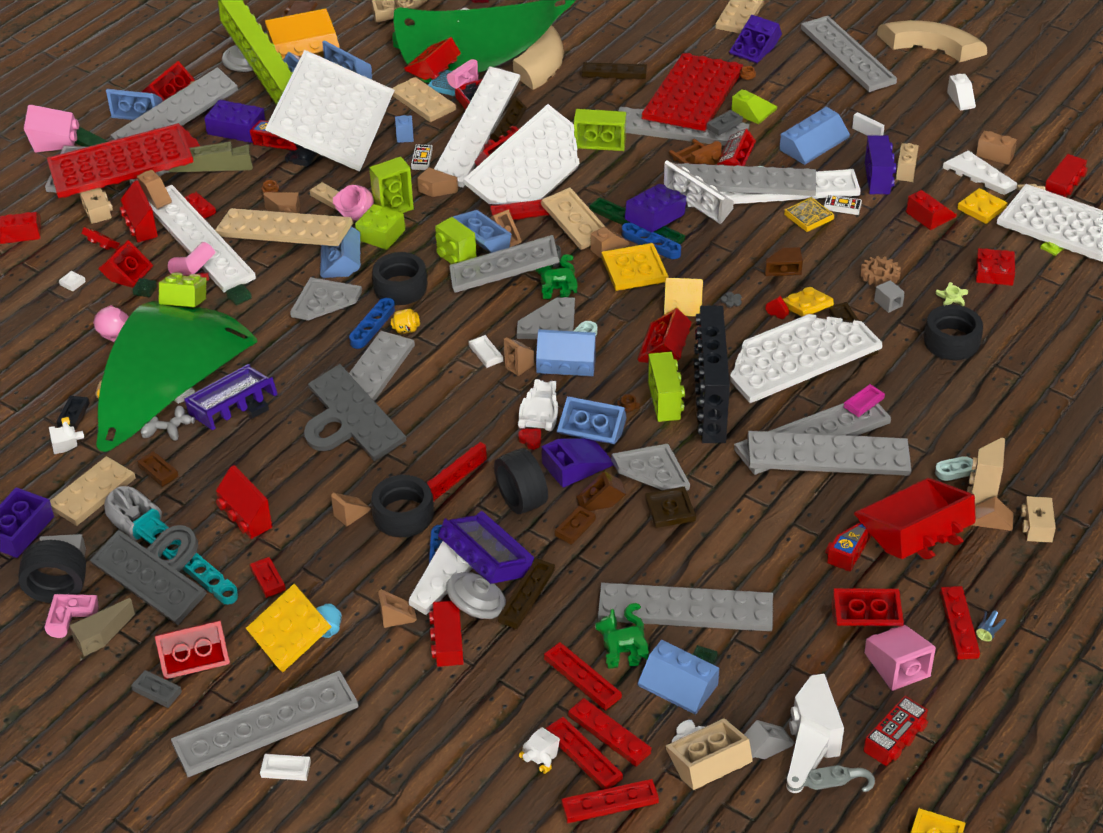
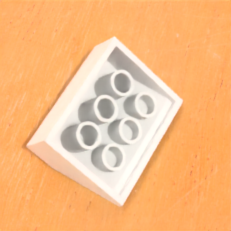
[664,160,734,224]

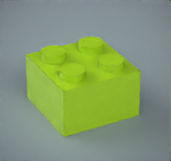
[355,204,405,250]
[435,217,477,265]
[159,272,206,307]

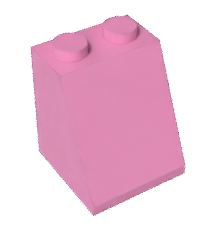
[24,105,79,153]
[864,625,936,691]

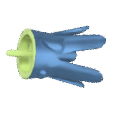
[976,610,1006,642]

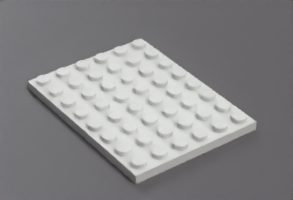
[265,50,395,172]

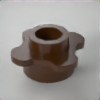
[617,394,640,413]

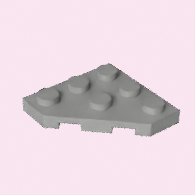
[290,277,362,320]
[517,297,575,339]
[611,444,690,490]

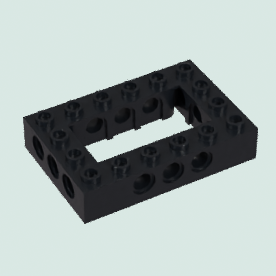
[694,306,730,443]

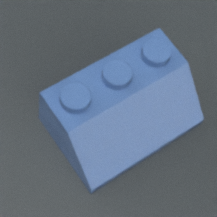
[322,41,372,79]
[106,89,163,120]
[453,210,512,253]
[320,226,361,278]
[536,329,596,376]
[557,396,627,444]
[638,640,719,715]

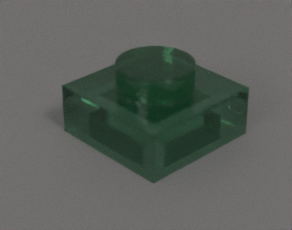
[132,278,157,298]
[226,284,252,306]
[693,645,718,665]

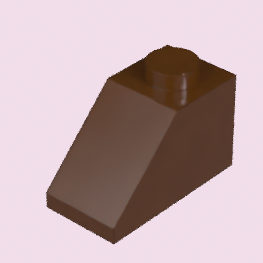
[765,247,803,276]
[577,471,626,511]

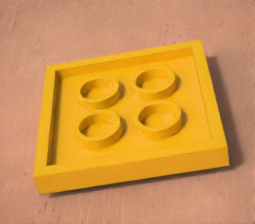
[601,243,668,291]
[246,584,332,672]

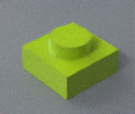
[1040,242,1065,256]

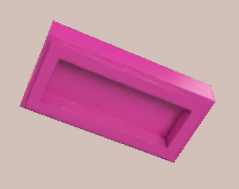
[844,384,885,417]

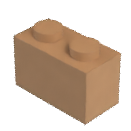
[976,131,1017,165]

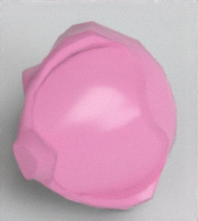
[333,185,374,222]
[93,305,129,343]

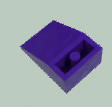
[729,14,782,63]
[542,438,614,488]

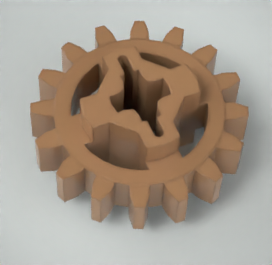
[860,256,901,287]

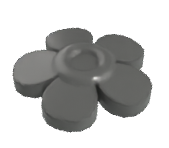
[721,292,742,307]

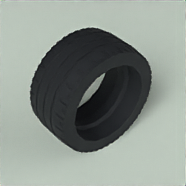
[372,252,428,305]
[924,304,983,361]
[494,448,548,514]
[371,475,434,538]
[18,540,86,603]

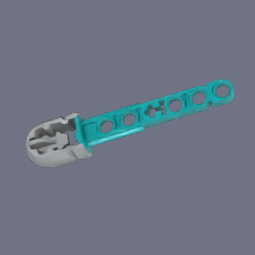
[104,486,238,605]

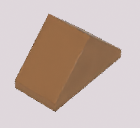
[331,492,371,526]
[972,496,1013,531]
[378,589,417,628]

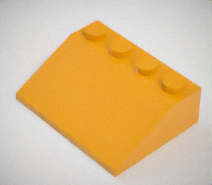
[265,9,340,60]

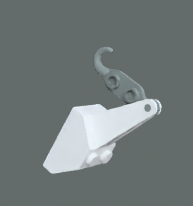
[786,674,875,793]

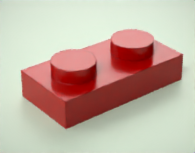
[184,192,216,219]
[81,227,120,250]
[250,557,286,598]

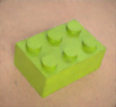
[574,109,626,151]
[369,157,414,213]
[648,352,685,422]

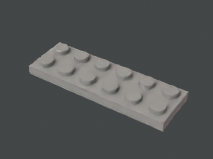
[449,235,559,293]
[349,331,415,401]

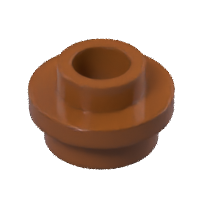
[740,66,756,80]
[262,180,279,193]

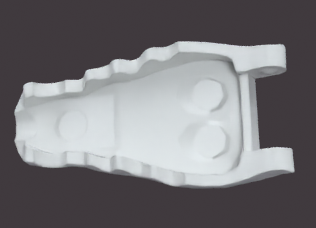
[518,379,558,431]

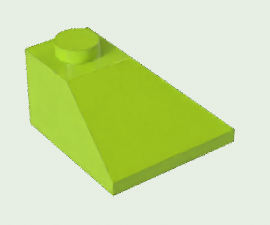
[732,89,777,124]

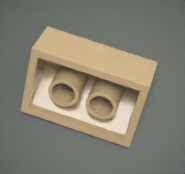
[967,438,1005,506]
[666,718,753,790]

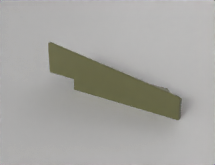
[169,142,253,172]

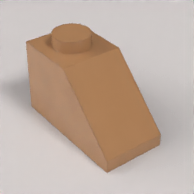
[417,167,458,197]
[137,170,172,209]
[263,192,300,213]
[490,209,522,248]
[590,226,629,259]
[504,337,534,376]

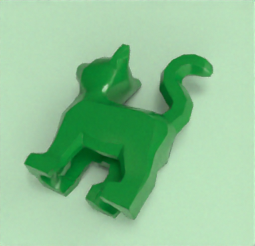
[535,254,578,299]
[595,603,649,669]

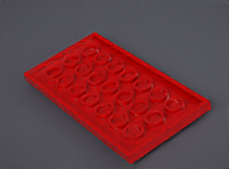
[642,53,743,131]
[47,123,194,198]

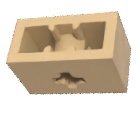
[896,143,919,182]
[80,188,113,224]
[1021,496,1056,542]

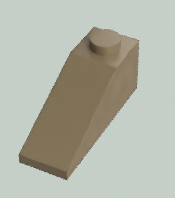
[69,598,135,656]

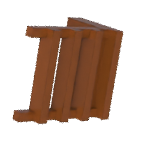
[669,139,722,165]

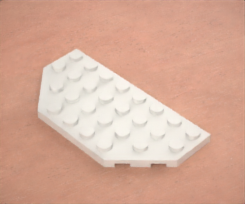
[462,104,579,204]
[730,314,882,403]

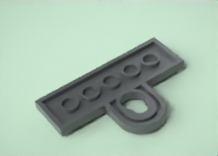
[304,364,407,462]
[90,525,207,625]

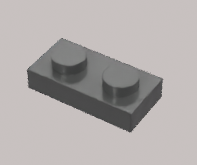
[707,110,743,136]
[131,670,182,708]

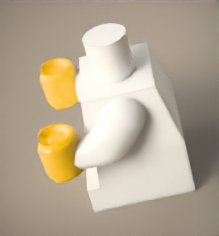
[49,417,84,454]
[519,727,560,774]

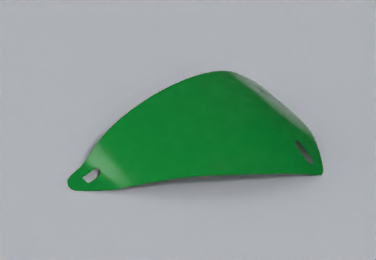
[394,0,576,83]
[96,300,257,452]

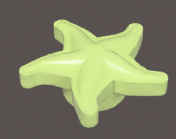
[936,282,968,306]

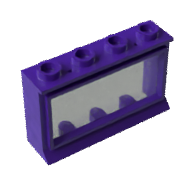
[184,364,278,430]
[438,511,534,584]

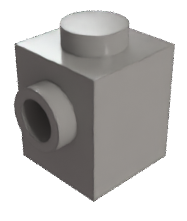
[874,280,905,313]

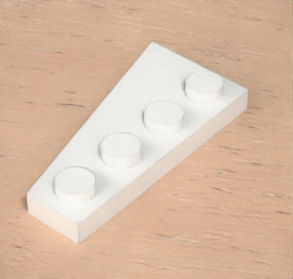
[943,151,1017,195]
[409,541,473,615]

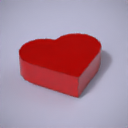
[765,296,789,319]
[518,429,541,450]

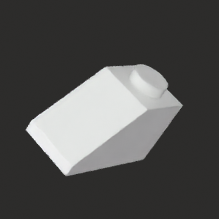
[947,74,976,110]

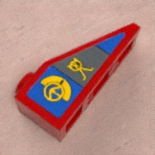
[250,120,297,150]
[826,522,872,572]

